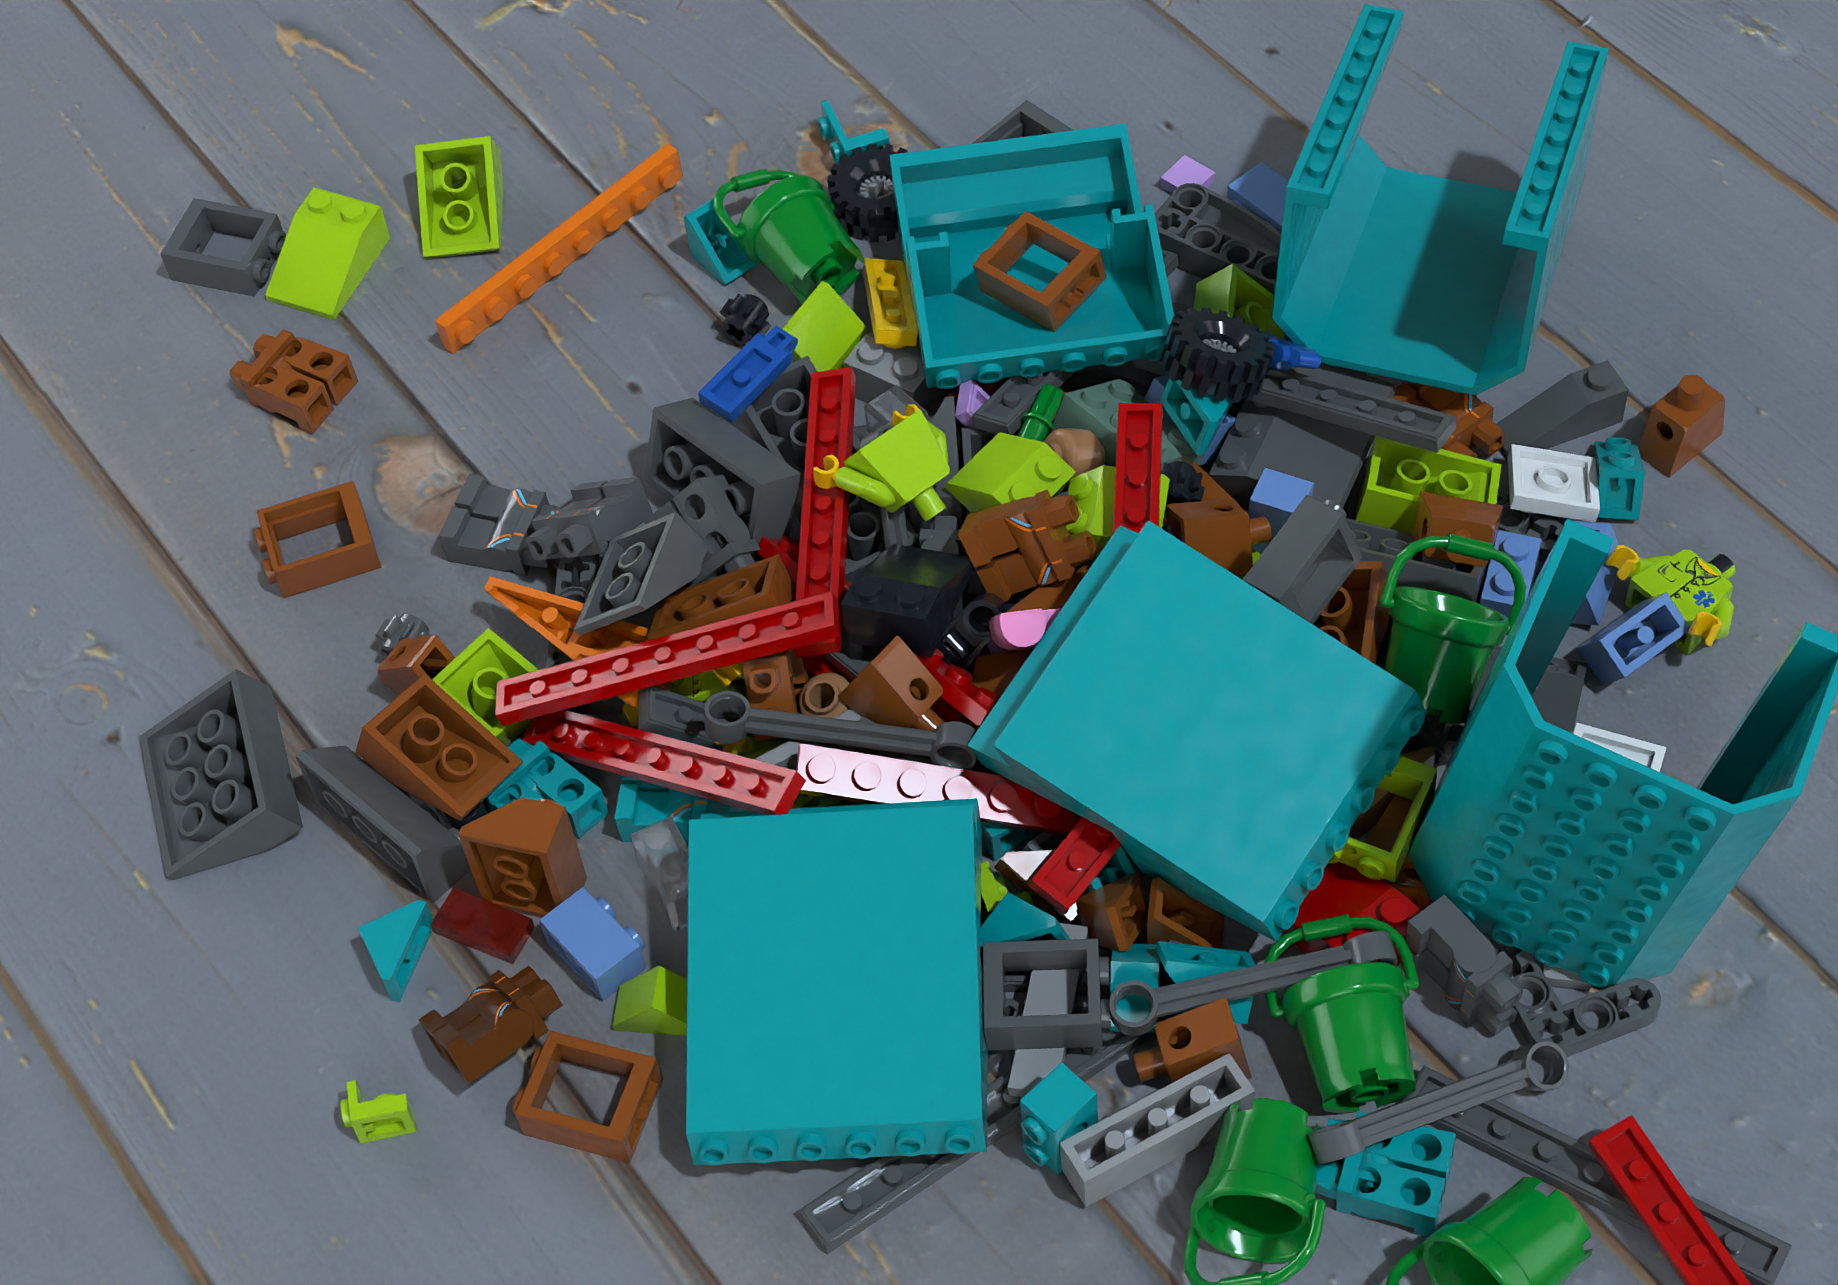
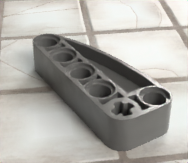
[1155,183,1281,296]

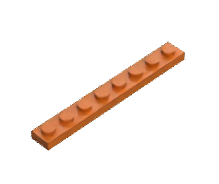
[435,143,683,354]

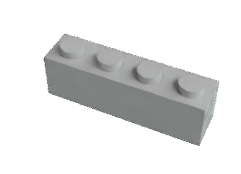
[1059,1053,1255,1207]

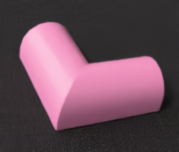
[988,608,1062,650]

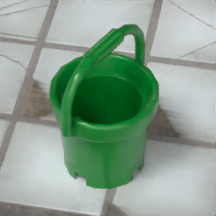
[713,169,864,305]
[1380,533,1526,724]
[1264,914,1419,1113]
[1184,1098,1326,1285]
[1386,1177,1593,1285]

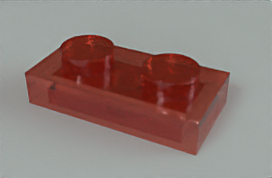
[431,888,535,964]

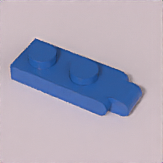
[698,326,798,423]
[1258,331,1321,370]

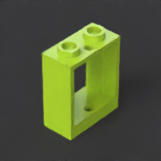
[1328,756,1438,883]

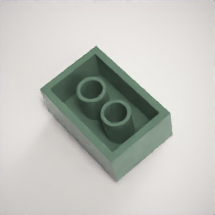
[1053,379,1207,473]

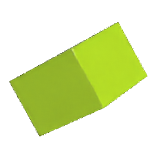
[612,966,687,1036]

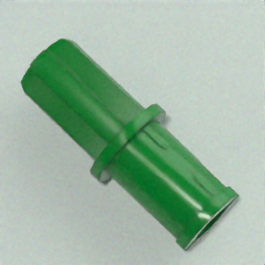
[1018,384,1063,442]

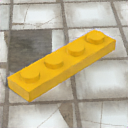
[862,258,918,349]

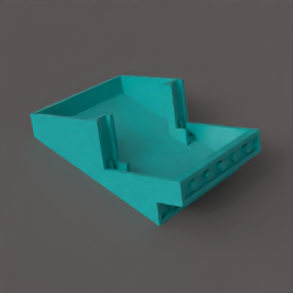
[890,123,1174,389]
[967,520,1426,942]
[686,798,988,1166]

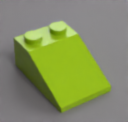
[415,136,504,259]
[265,187,391,320]
[1355,436,1502,534]

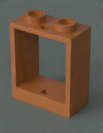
[973,211,1106,332]
[254,481,382,598]
[513,1031,663,1163]

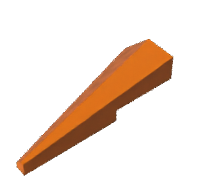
[484,576,672,707]

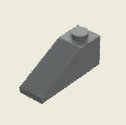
[1496,360,1629,458]

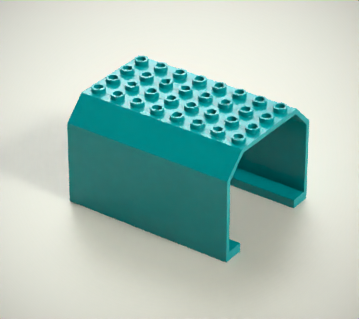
[1272,4,1609,395]
[1408,519,1838,988]

